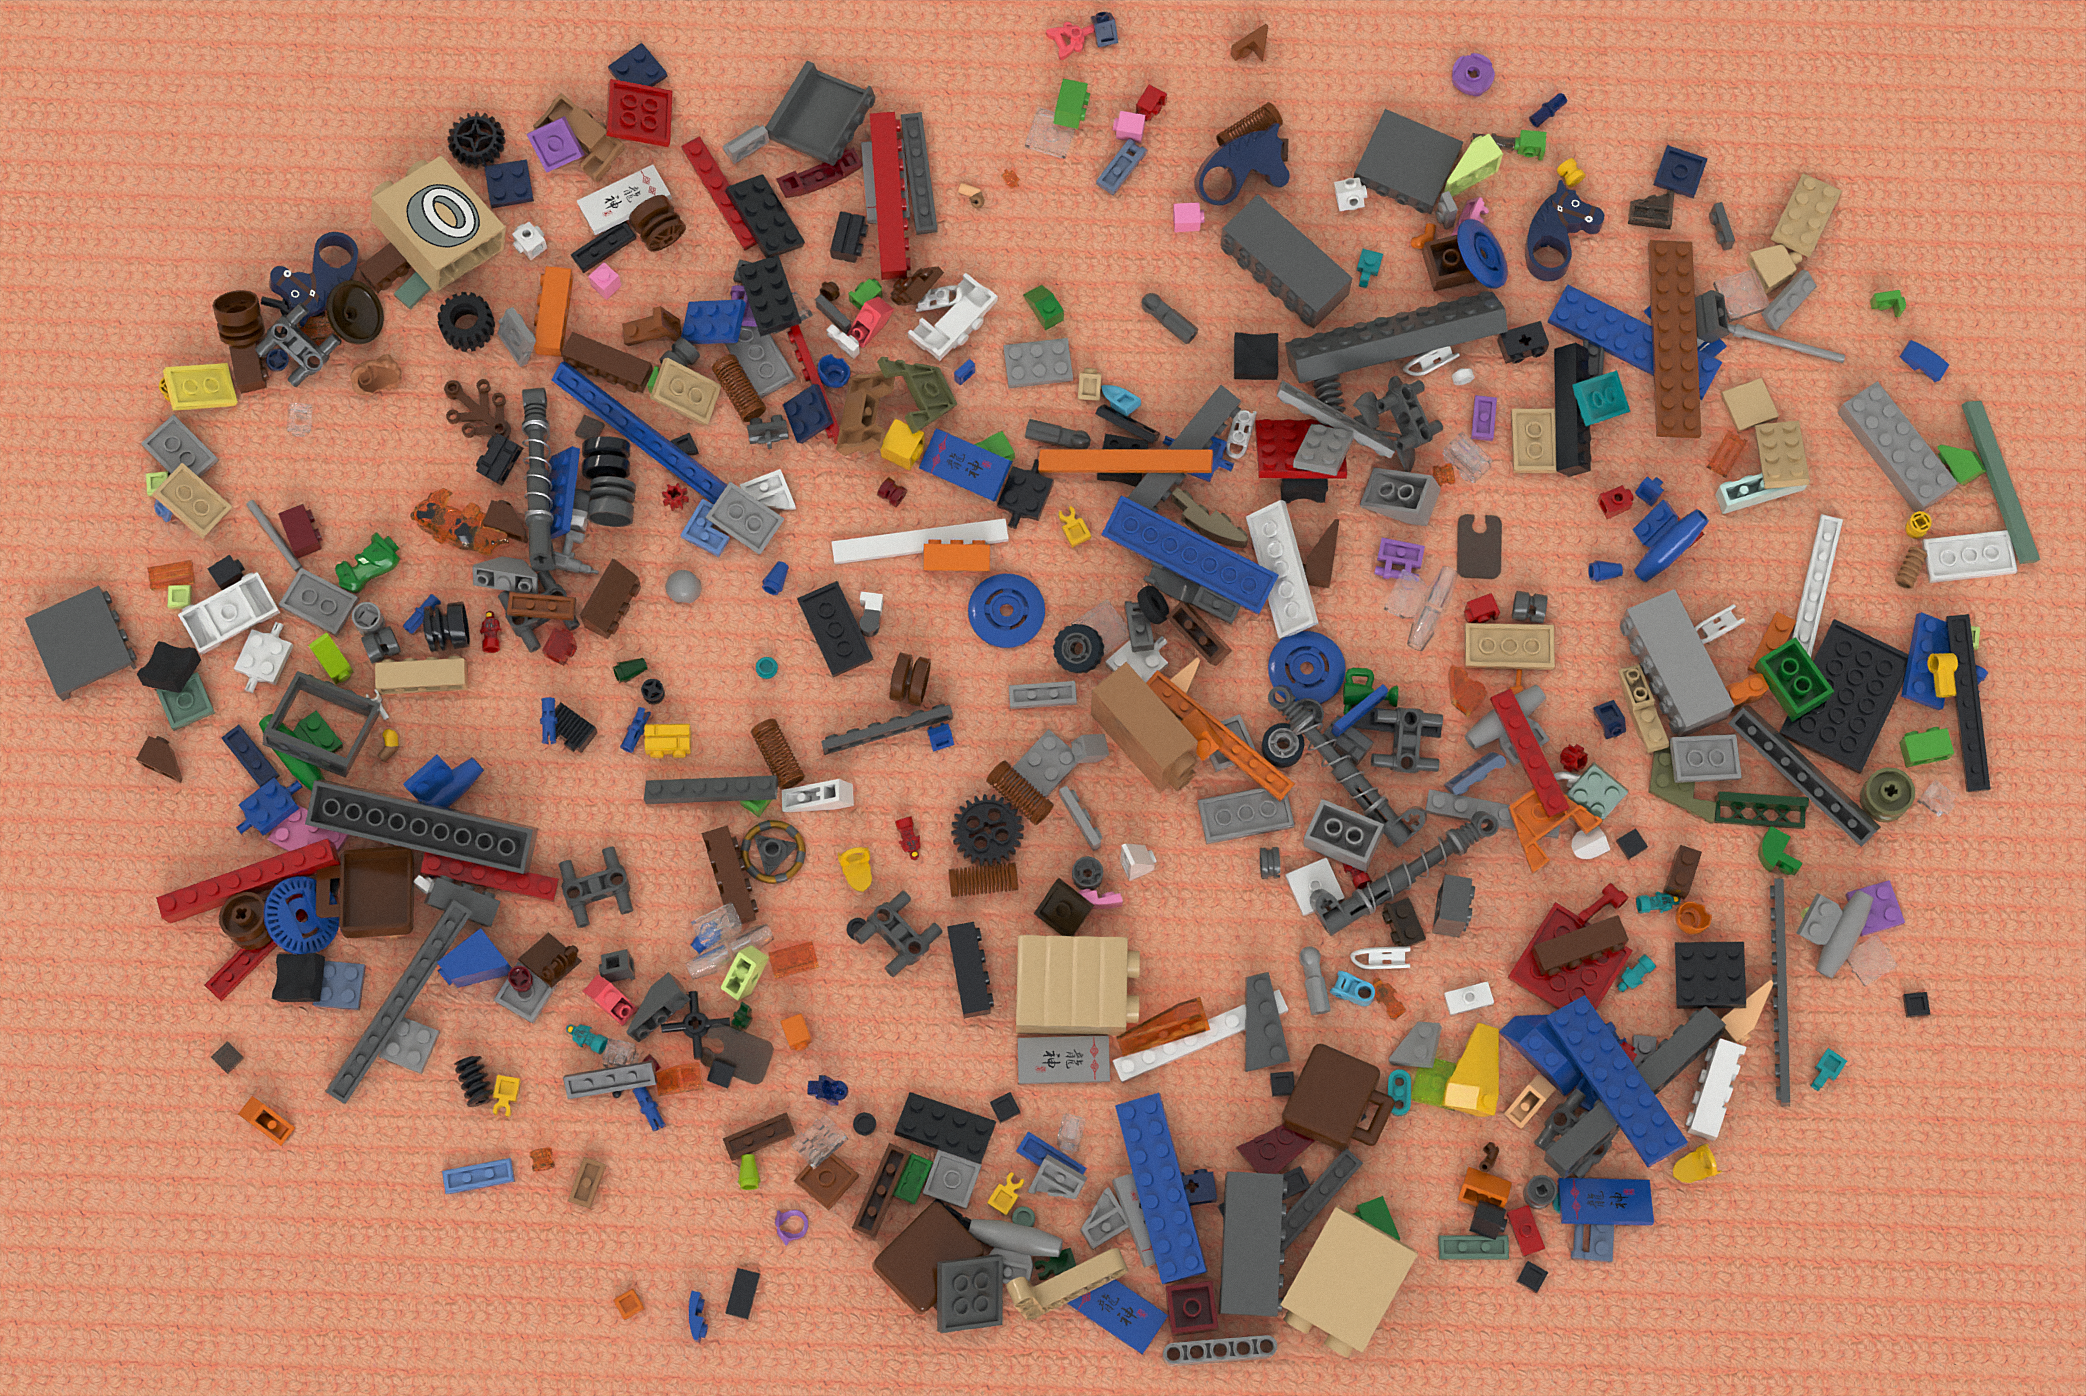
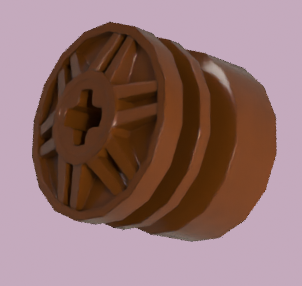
[629,195,686,252]
[212,290,265,346]

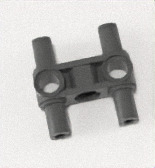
[255,303,342,387]
[1375,380,1443,452]
[498,570,580,653]
[1371,707,1443,773]
[559,846,633,928]
[853,890,942,977]
[1534,1088,1621,1178]

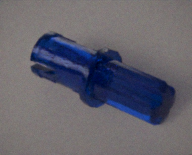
[1529,93,1568,128]

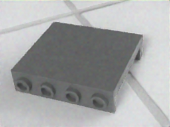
[765,61,876,166]
[1354,109,1463,215]
[24,585,137,701]

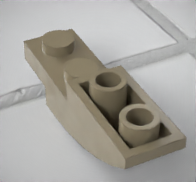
[1171,487,1248,548]

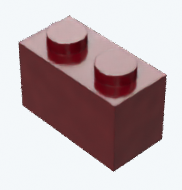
[278,504,323,559]

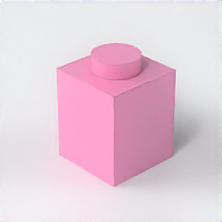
[1113,111,1145,143]
[1173,203,1204,232]
[588,262,622,300]

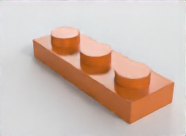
[1747,611,1796,674]

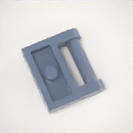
[1571,1224,1614,1262]

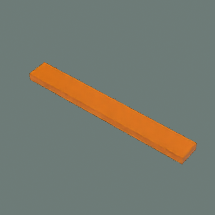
[1038,449,1213,473]
[1146,670,1295,802]

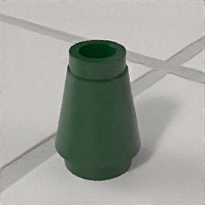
[613,657,648,683]

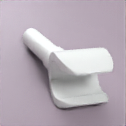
[366,689,389,720]

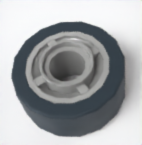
[1261,723,1305,768]

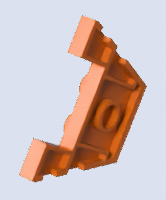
[1508,789,1603,873]

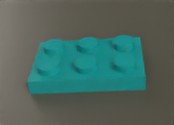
[1572,370,1631,426]

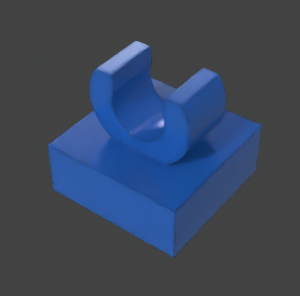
[1635,476,1664,507]
[927,722,954,752]

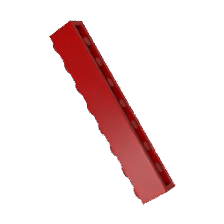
[870,112,911,280]
[156,838,341,924]

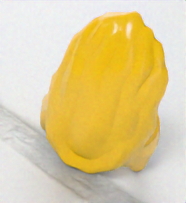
[838,847,872,892]
[1673,1143,1722,1183]

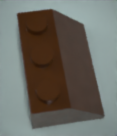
[580,558,641,639]

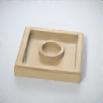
[1721,378,1779,433]

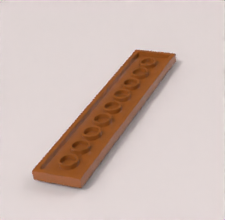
[1648,240,1701,439]

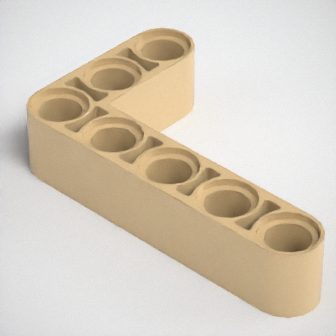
[1006,1248,1128,1320]

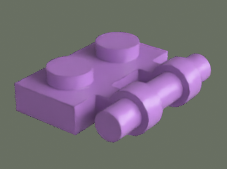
[1374,538,1425,583]

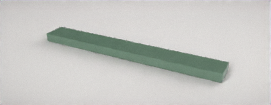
[1962,401,2040,564]

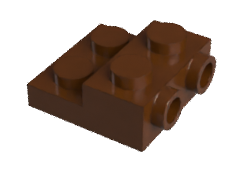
[890,266,944,306]

